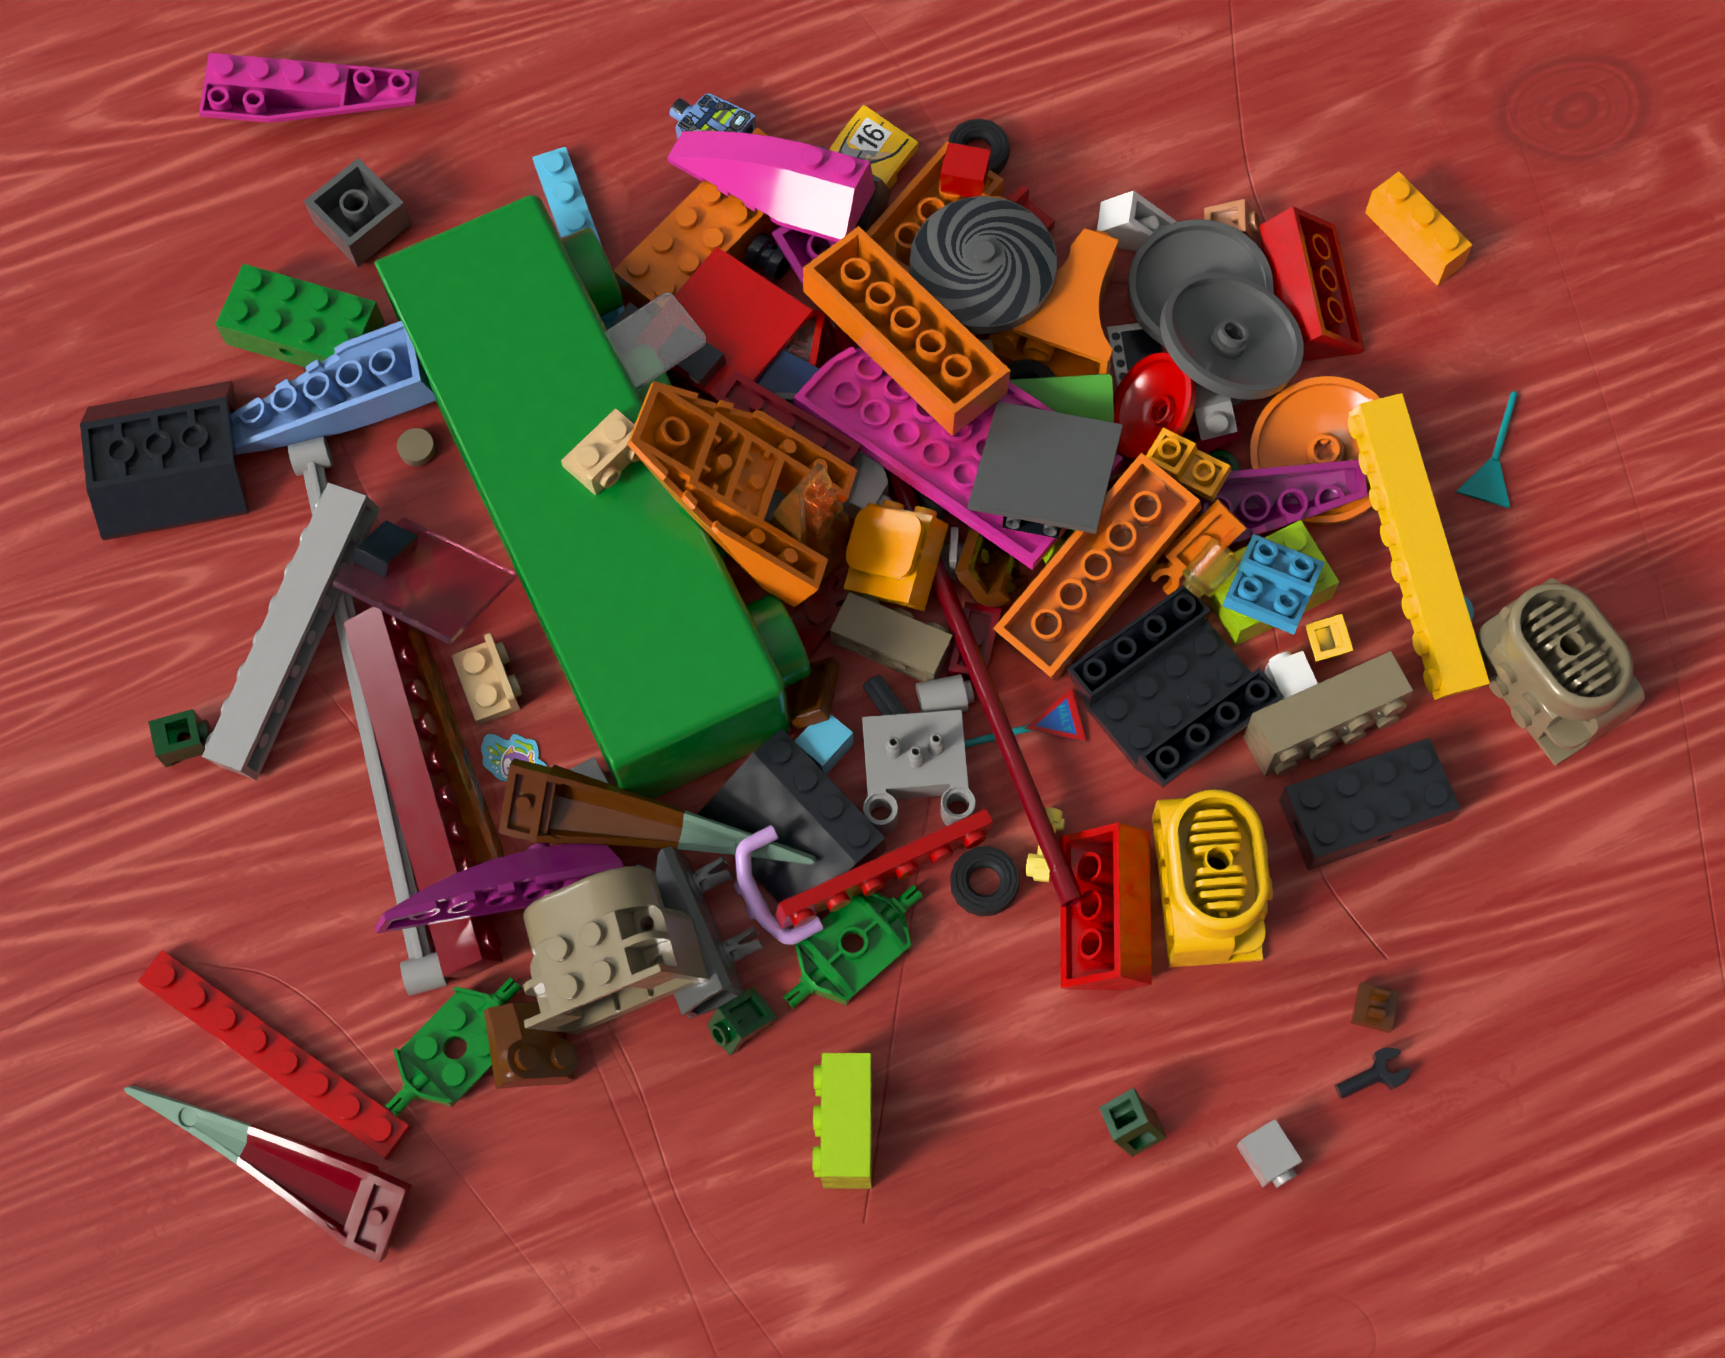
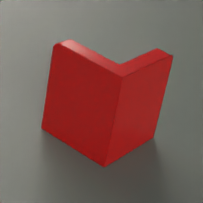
[940,143,991,197]

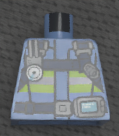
[670,93,757,140]

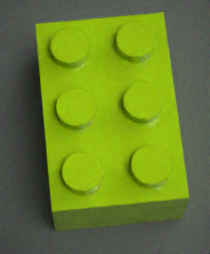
[1198,520,1339,647]
[813,1053,872,1189]

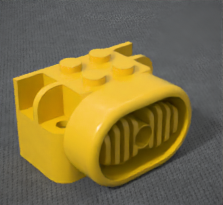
[1152,790,1273,968]

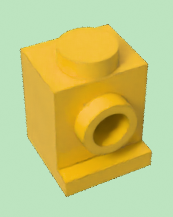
[1305,614,1353,662]

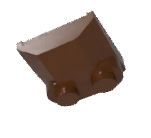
[484,1002,579,1088]

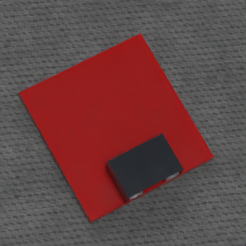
[634,247,814,400]

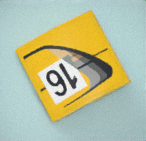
[829,105,919,189]

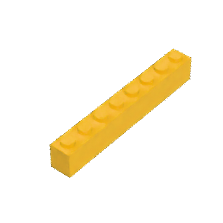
[1348,393,1490,700]

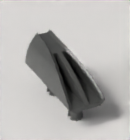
[655,846,765,1019]

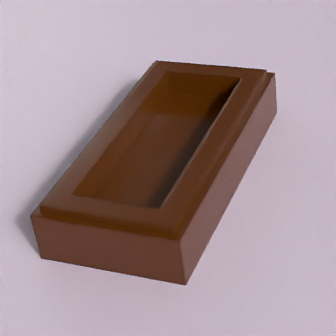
[790,656,840,730]

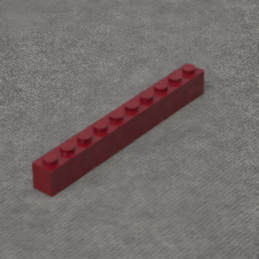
[343,604,503,979]

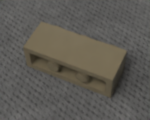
[830,592,952,682]

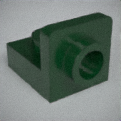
[708,987,777,1055]

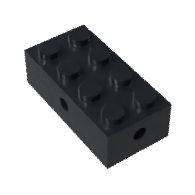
[1279,738,1461,870]

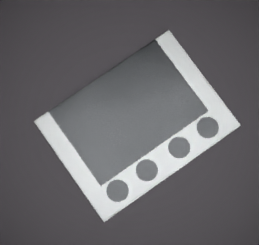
[1107,323,1163,387]

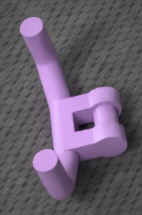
[733,825,824,945]

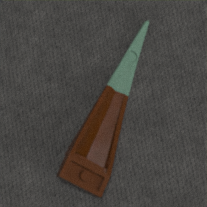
[498,758,816,865]

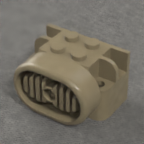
[1476,578,1645,766]
[523,866,709,1034]

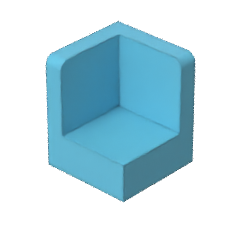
[795,714,854,775]

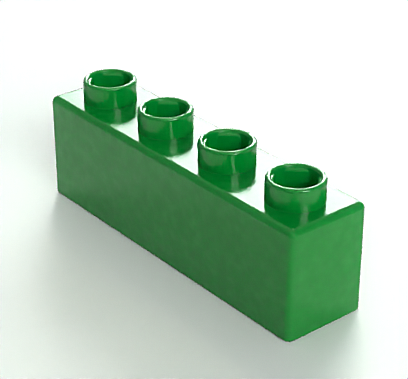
[375,194,811,799]

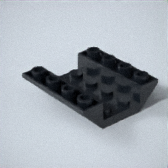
[80,381,249,541]
[1067,582,1284,787]

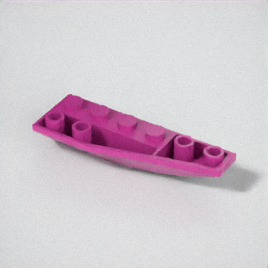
[199,53,420,123]

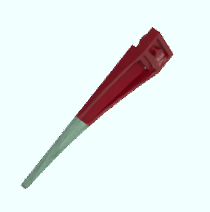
[123,1085,412,1262]

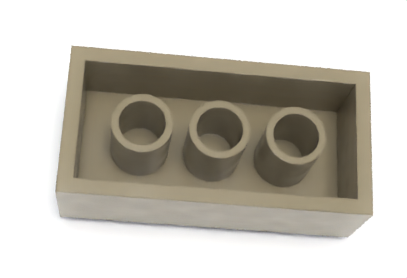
[1243,651,1413,777]

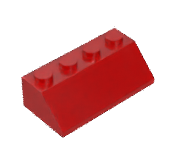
[1259,206,1365,361]
[1060,822,1152,990]

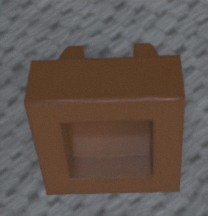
[1351,982,1400,1033]

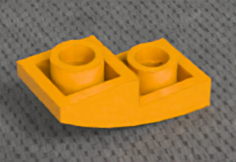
[1146,428,1231,502]

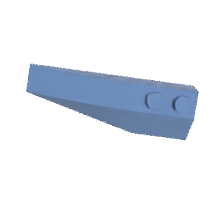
[231,321,436,455]

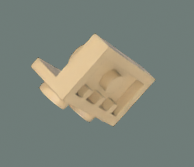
[561,408,640,495]
[451,632,523,726]

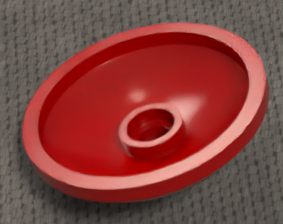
[1113,352,1196,460]

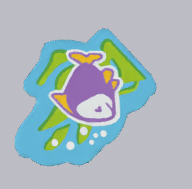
[481,734,547,782]

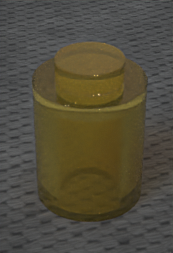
[1182,538,1241,598]

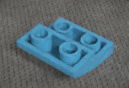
[1223,534,1325,635]

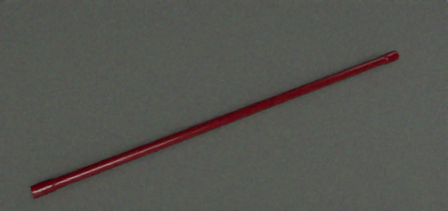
[819,307,1084,907]

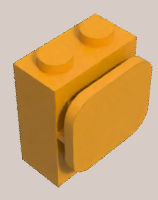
[843,500,948,611]

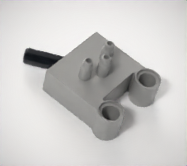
[862,675,976,835]

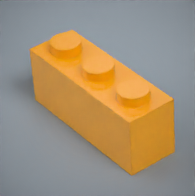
[1365,171,1472,286]

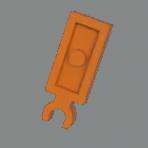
[1149,499,1246,595]

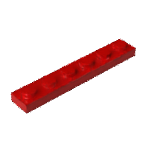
[775,809,993,929]

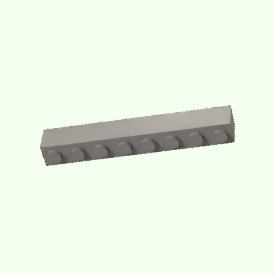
[202,483,381,781]

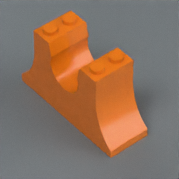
[972,193,1119,377]

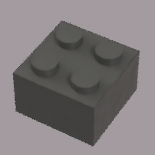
[304,158,412,267]

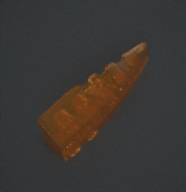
[770,462,849,605]

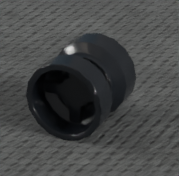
[745,232,791,281]

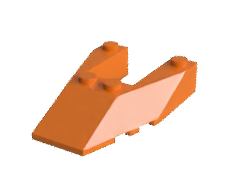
[627,381,857,607]

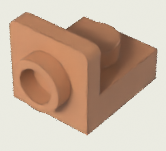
[1204,199,1261,245]

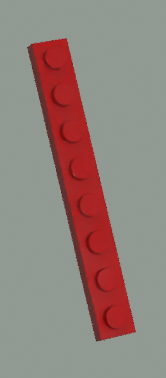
[137,950,412,1161]

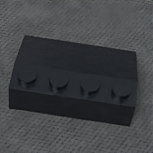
[698,728,886,903]

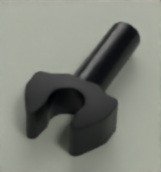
[1334,1048,1410,1099]

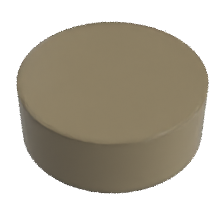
[397,428,435,467]

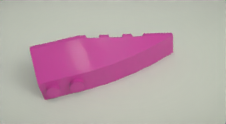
[667,131,875,242]

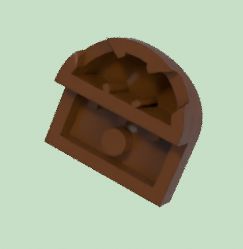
[955,527,1028,607]

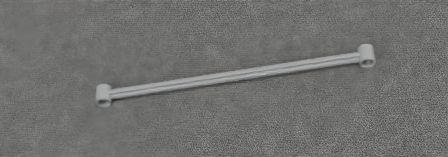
[288,436,448,996]

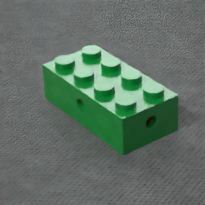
[215,263,385,367]

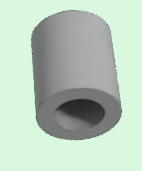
[916,674,974,713]

